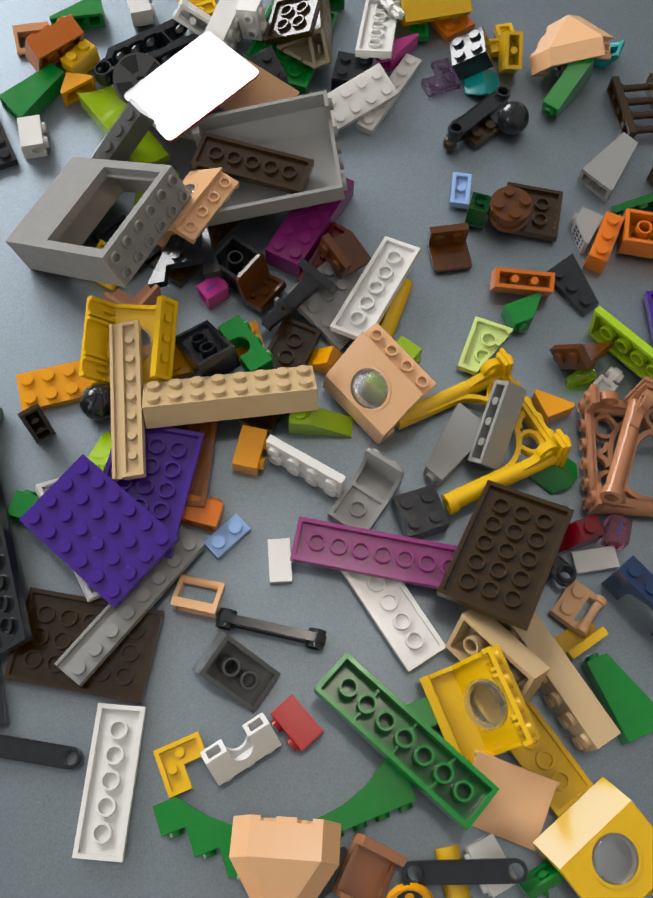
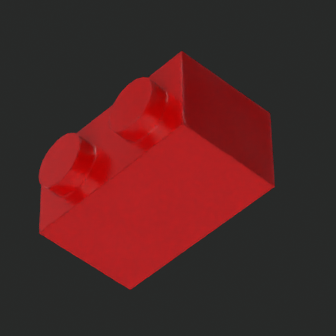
[270,694,324,753]

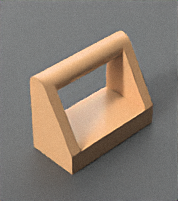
[12,21,49,56]
[170,574,226,619]

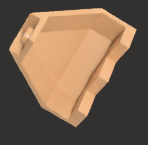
[529,15,615,77]
[229,814,341,898]

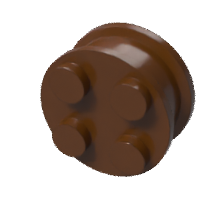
[487,185,533,233]

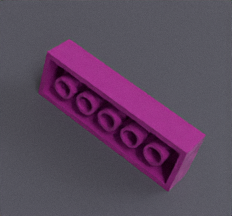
[265,178,354,278]

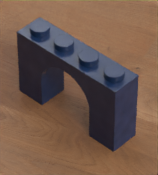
[601,555,653,636]

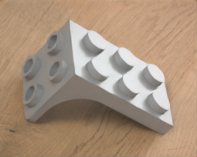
[328,448,405,530]

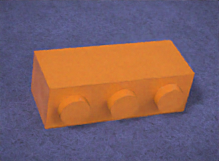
[583,211,625,275]
[490,267,555,297]
[182,494,225,532]

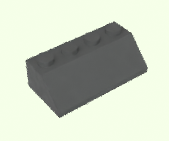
[89,98,155,161]

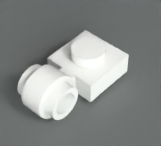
[593,366,625,392]

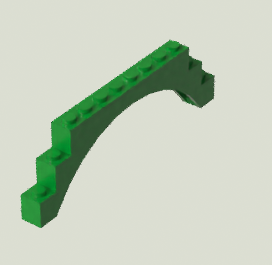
[152,697,438,881]

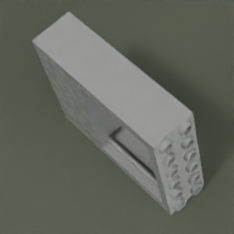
[5,157,191,287]

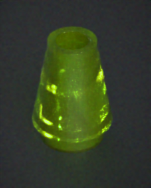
[565,367,598,389]

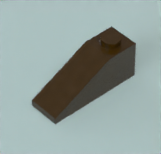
[18,403,56,443]

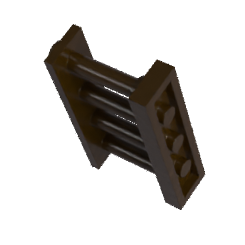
[607,73,653,139]

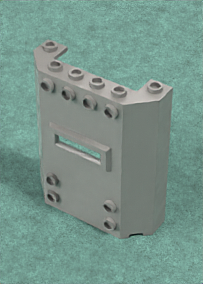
[191,90,348,227]

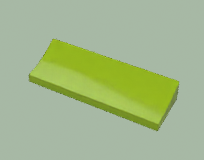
[78,86,170,164]
[588,306,653,379]

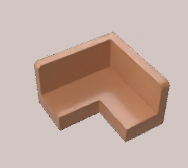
[102,284,162,305]

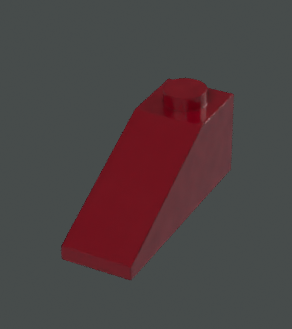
[558,514,605,555]

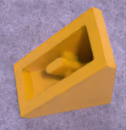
[60,72,97,107]
[307,346,343,374]
[531,389,575,424]

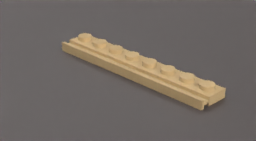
[109,319,146,482]

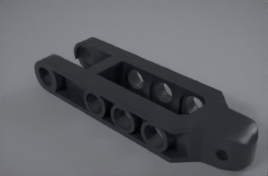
[94,19,199,87]

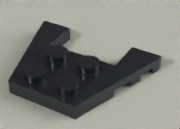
[148,228,223,288]

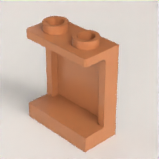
[331,832,408,898]

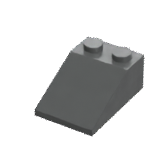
[192,631,281,713]

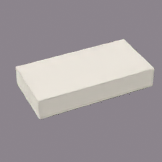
[268,538,292,584]
[570,546,620,575]

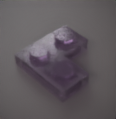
[421,58,461,97]

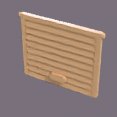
[219,58,299,111]
[472,750,560,851]

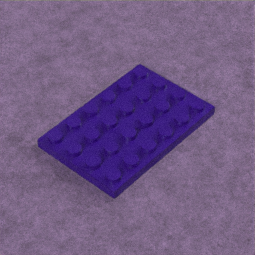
[104,423,205,559]
[19,454,180,609]

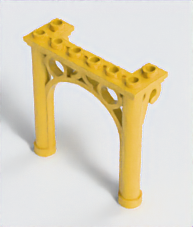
[395,348,572,515]

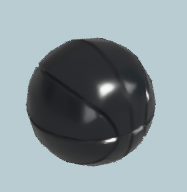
[497,101,529,135]
[80,384,111,421]

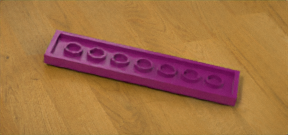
[290,516,458,589]

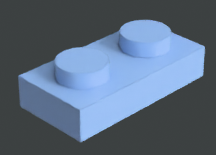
[449,172,472,209]
[204,514,251,560]

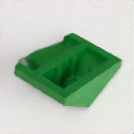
[528,457,578,495]

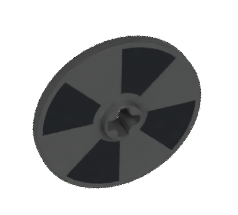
[113,52,161,104]

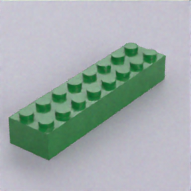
[314,652,499,831]

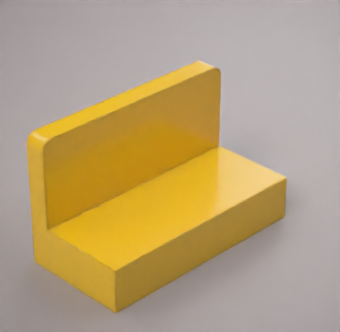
[554,617,609,661]

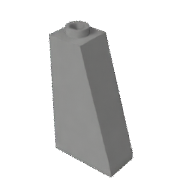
[577,132,638,202]
[423,402,481,487]

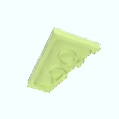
[457,316,514,375]

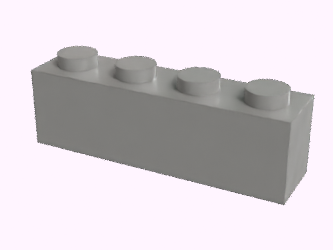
[468,380,527,470]

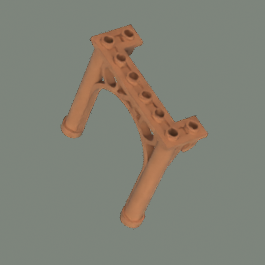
[600,376,653,505]
[577,384,653,517]

